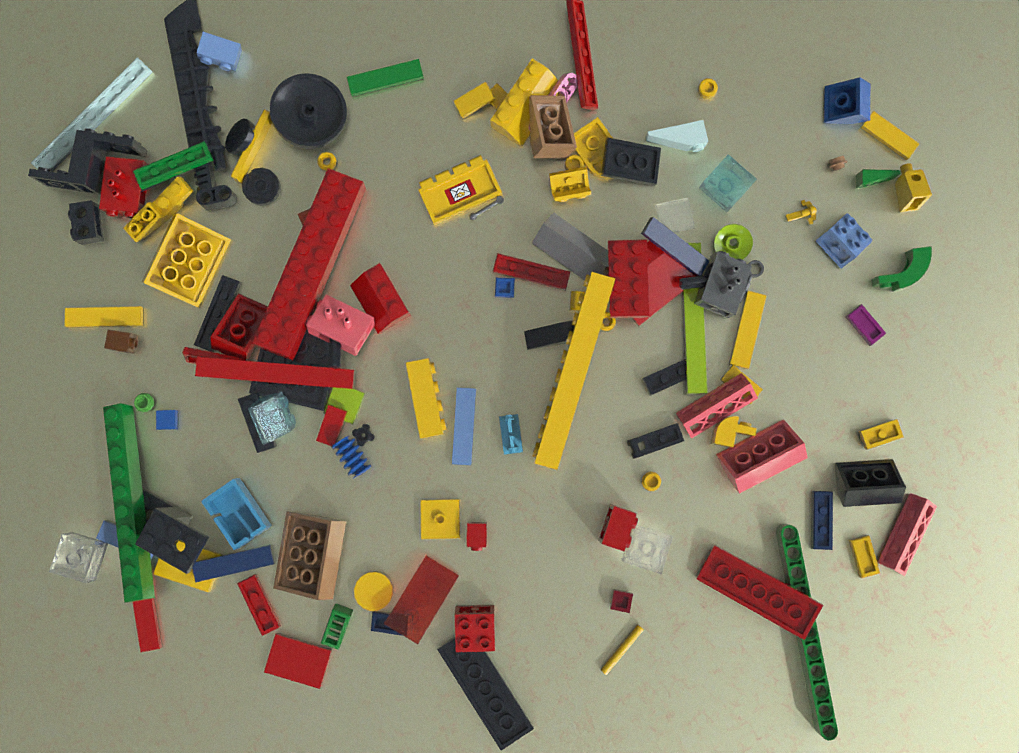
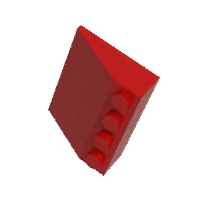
[606,241,696,326]

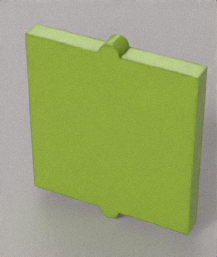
[323,388,365,424]

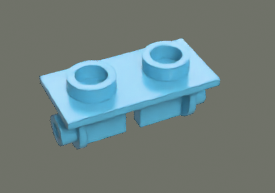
[499,414,523,455]

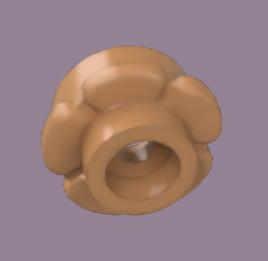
[829,156,848,171]

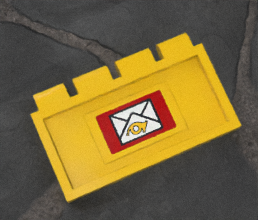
[418,155,502,225]

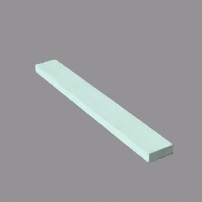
[31,57,152,172]

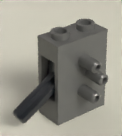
[679,251,752,318]

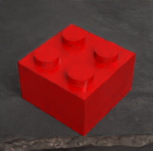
[598,504,638,551]

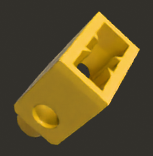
[895,163,932,213]

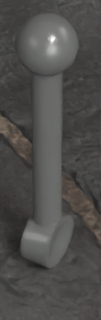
[469,196,504,220]

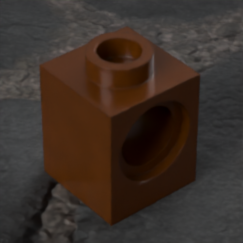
[104,330,138,354]

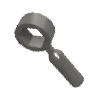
[740,260,764,303]

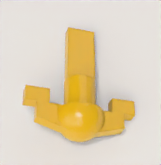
[786,200,817,225]

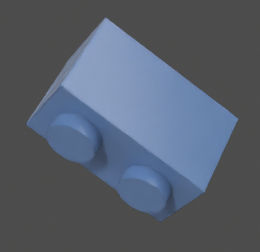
[196,32,242,71]

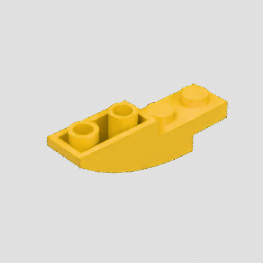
[123,177,193,242]

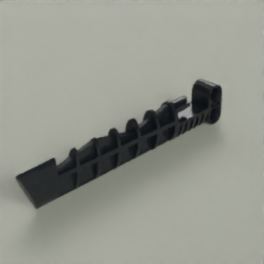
[164,0,237,211]

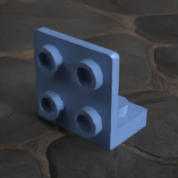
[816,213,872,269]

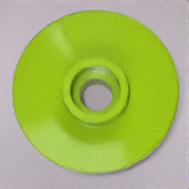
[714,224,753,260]

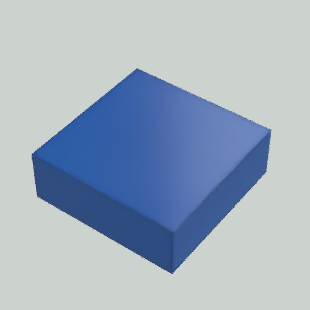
[495,277,515,298]
[156,410,178,430]

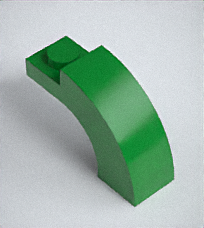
[871,246,932,292]

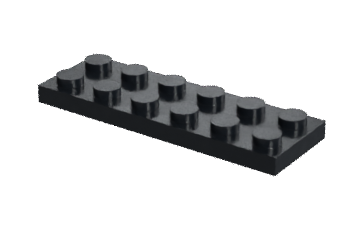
[437,637,534,751]

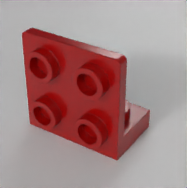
[455,605,495,652]

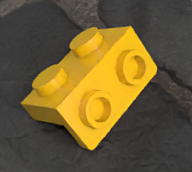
[549,167,591,202]

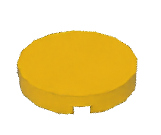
[354,571,393,611]

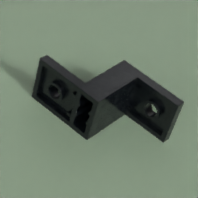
[28,128,147,195]
[135,489,209,574]

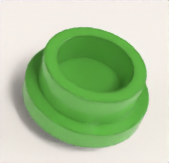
[134,393,154,412]

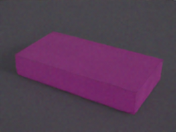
[845,304,886,346]

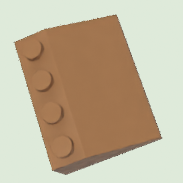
[273,511,346,600]

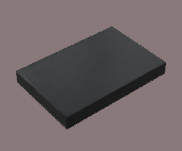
[601,138,661,186]

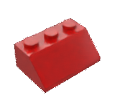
[350,263,411,334]

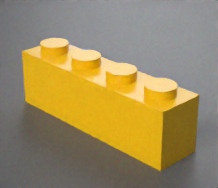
[406,358,447,439]

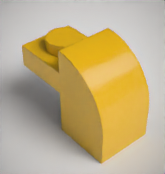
[711,416,757,447]

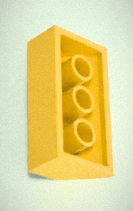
[490,58,562,147]

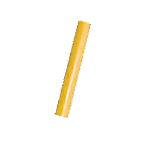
[601,625,644,675]

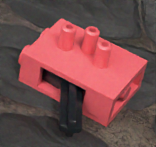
[306,295,375,369]

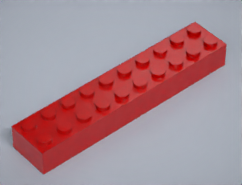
[252,168,366,361]

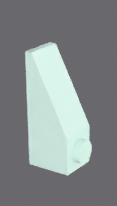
[645,120,708,152]

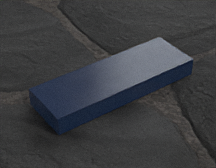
[811,491,833,550]

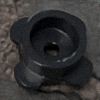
[352,424,375,446]

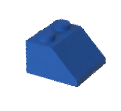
[824,77,871,124]

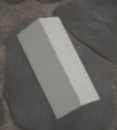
[532,213,608,280]

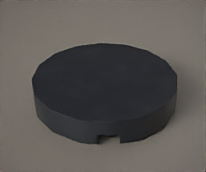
[225,118,255,155]
[242,168,281,206]

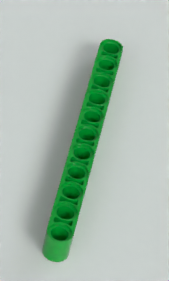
[776,524,838,741]

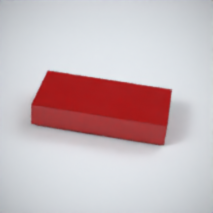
[316,404,348,447]

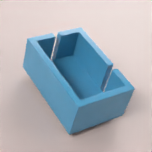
[201,478,272,550]

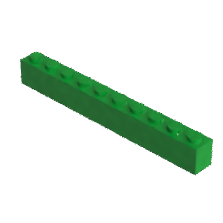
[103,403,155,603]

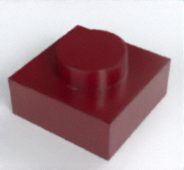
[610,589,633,613]

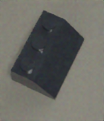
[835,459,906,507]

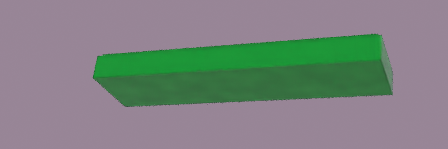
[347,59,424,97]
[133,141,213,190]

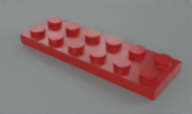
[697,545,824,640]

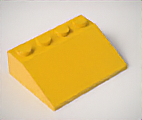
[141,213,231,308]

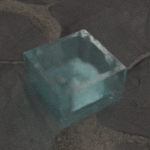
[699,154,757,212]

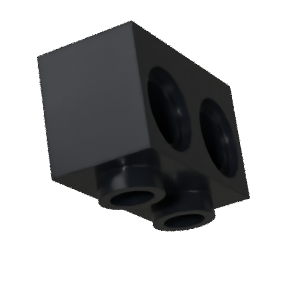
[68,200,104,245]

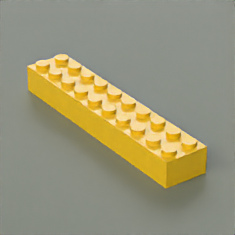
[532,271,615,470]

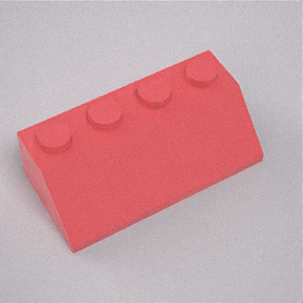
[716,419,808,494]

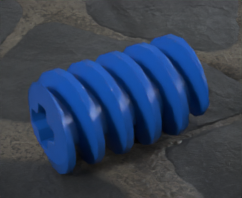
[331,436,371,479]

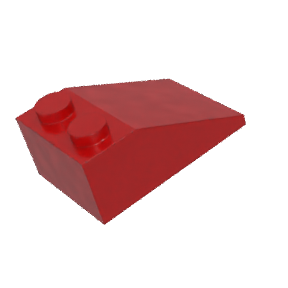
[211,293,268,361]

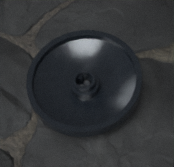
[270,73,347,149]

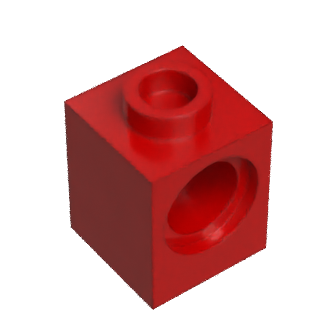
[467,522,487,551]

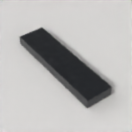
[194,275,241,352]

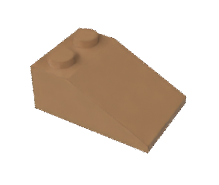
[529,95,577,158]

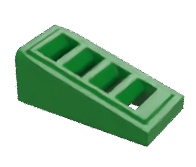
[856,169,901,188]
[321,604,353,650]

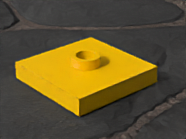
[421,499,460,539]

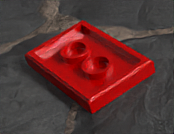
[264,633,332,689]

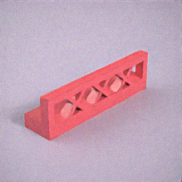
[676,373,758,438]
[878,493,937,576]

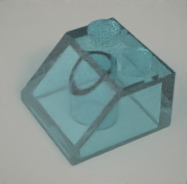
[248,391,296,445]

